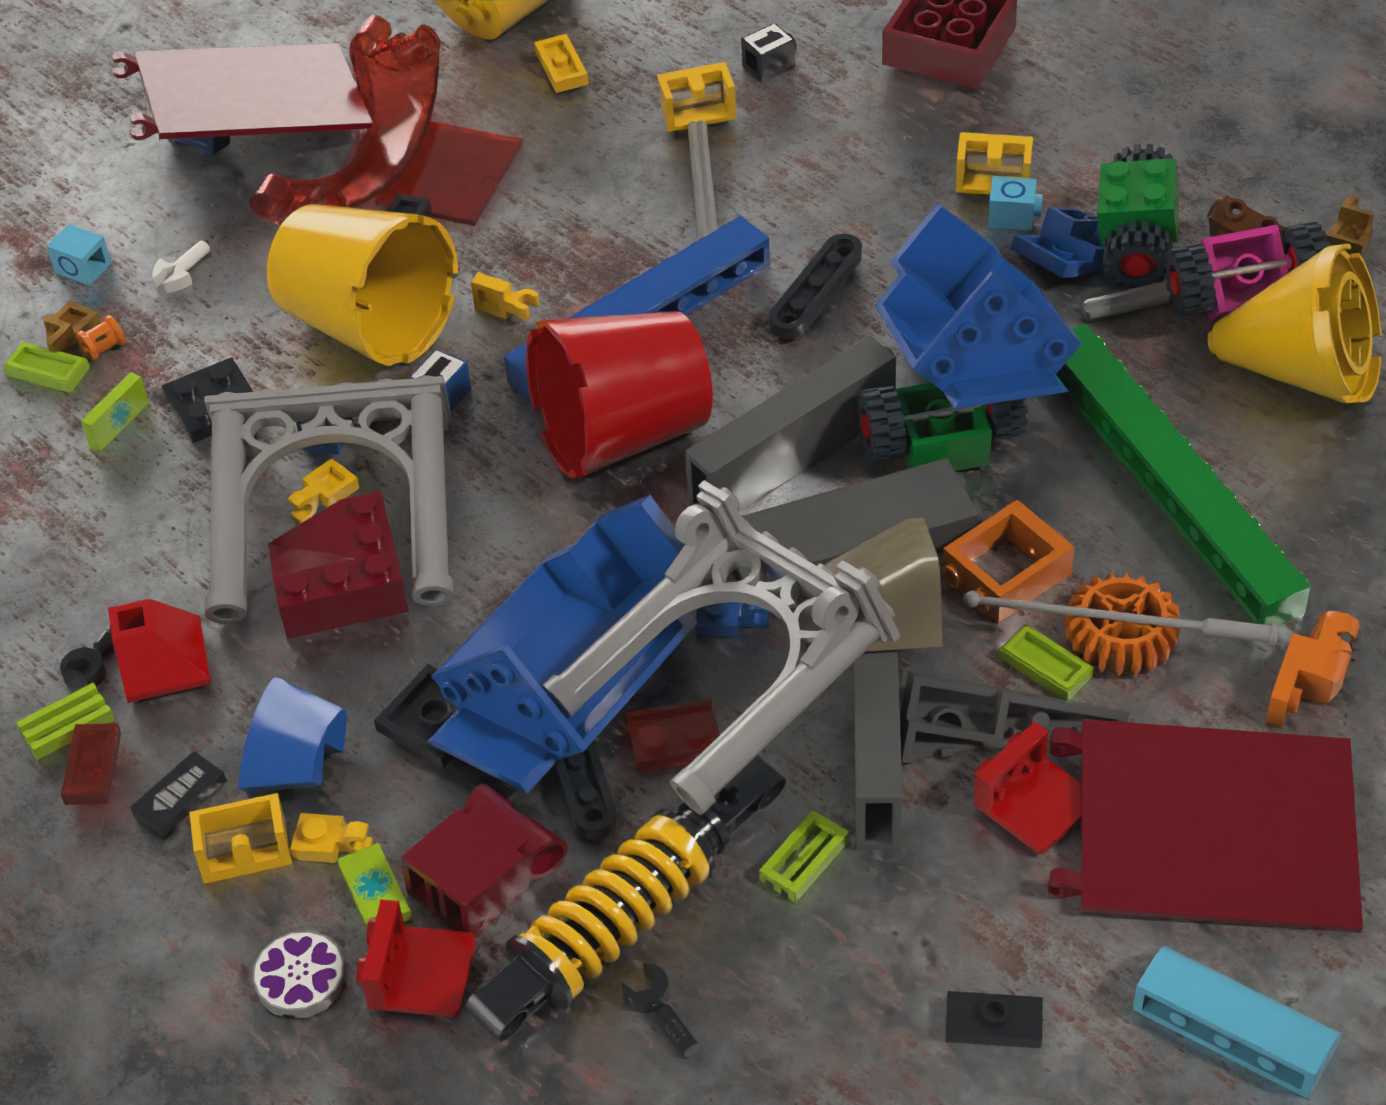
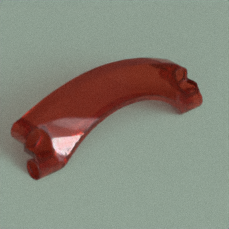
[249,15,441,226]

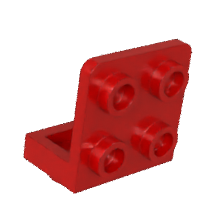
[973,721,1081,854]
[356,900,476,1017]

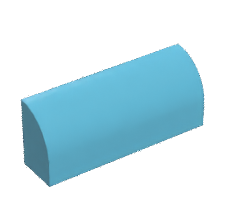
[1133,946,1342,1099]

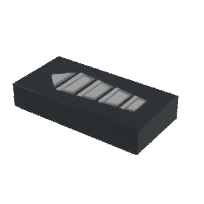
[130,751,227,838]

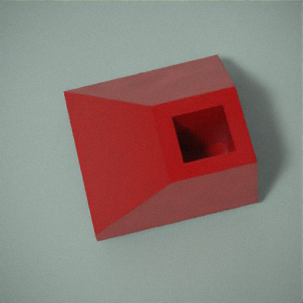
[108,598,212,703]

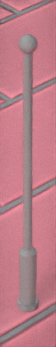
[963,591,1278,646]

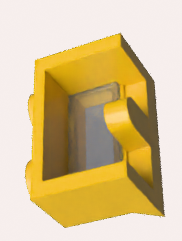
[657,62,736,132]
[955,132,1033,195]
[189,793,293,884]

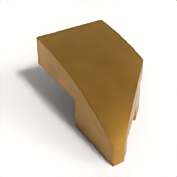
[1326,194,1374,256]
[43,300,102,352]

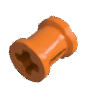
[75,315,126,362]

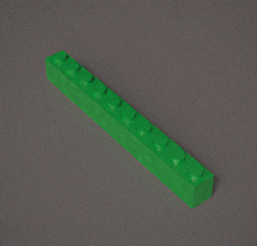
[1056,323,1311,625]

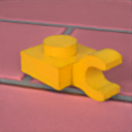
[470,272,540,320]
[288,458,359,524]
[290,813,373,863]

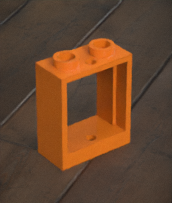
[942,500,1075,624]

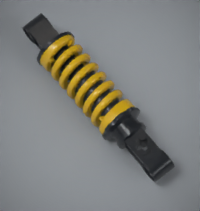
[465,755,786,1043]

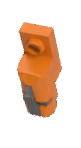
[1265,611,1362,729]

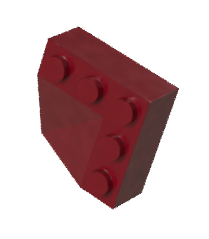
[882,0,1017,89]
[268,490,409,639]

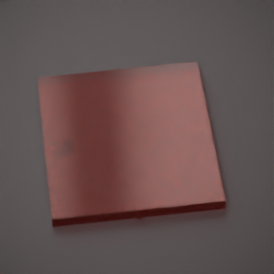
[375,120,523,226]

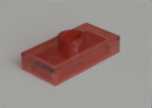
[61,723,121,805]

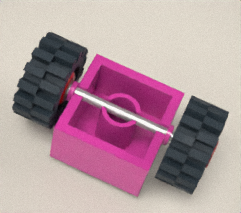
[1164,221,1330,323]

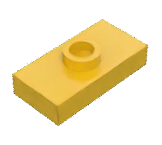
[534,34,589,93]

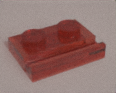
[626,698,719,772]

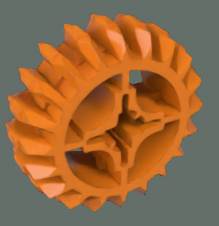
[1064,571,1181,678]

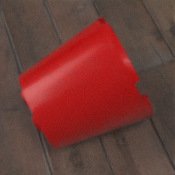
[526,311,713,478]

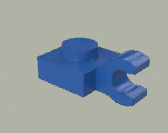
[695,602,769,637]

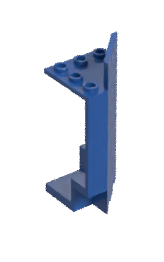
[875,202,1082,409]
[427,495,697,794]

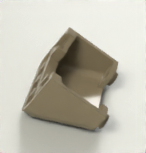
[825,517,943,652]

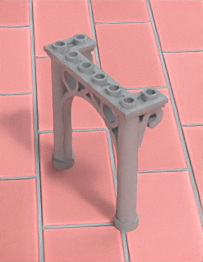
[204,375,454,624]
[541,481,901,815]

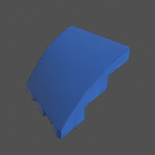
[1010,207,1104,278]
[238,678,347,793]

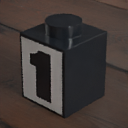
[741,23,797,83]

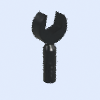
[60,624,113,686]
[621,963,700,1057]

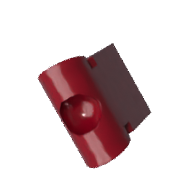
[401,783,569,939]

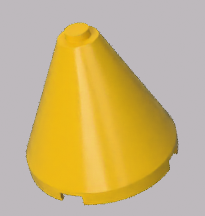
[1208,244,1381,404]

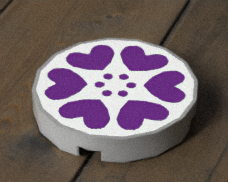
[252,931,346,1018]

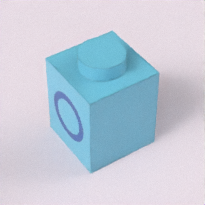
[988,176,1043,231]
[46,224,112,286]

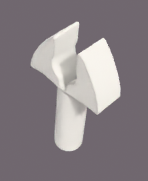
[152,240,210,293]

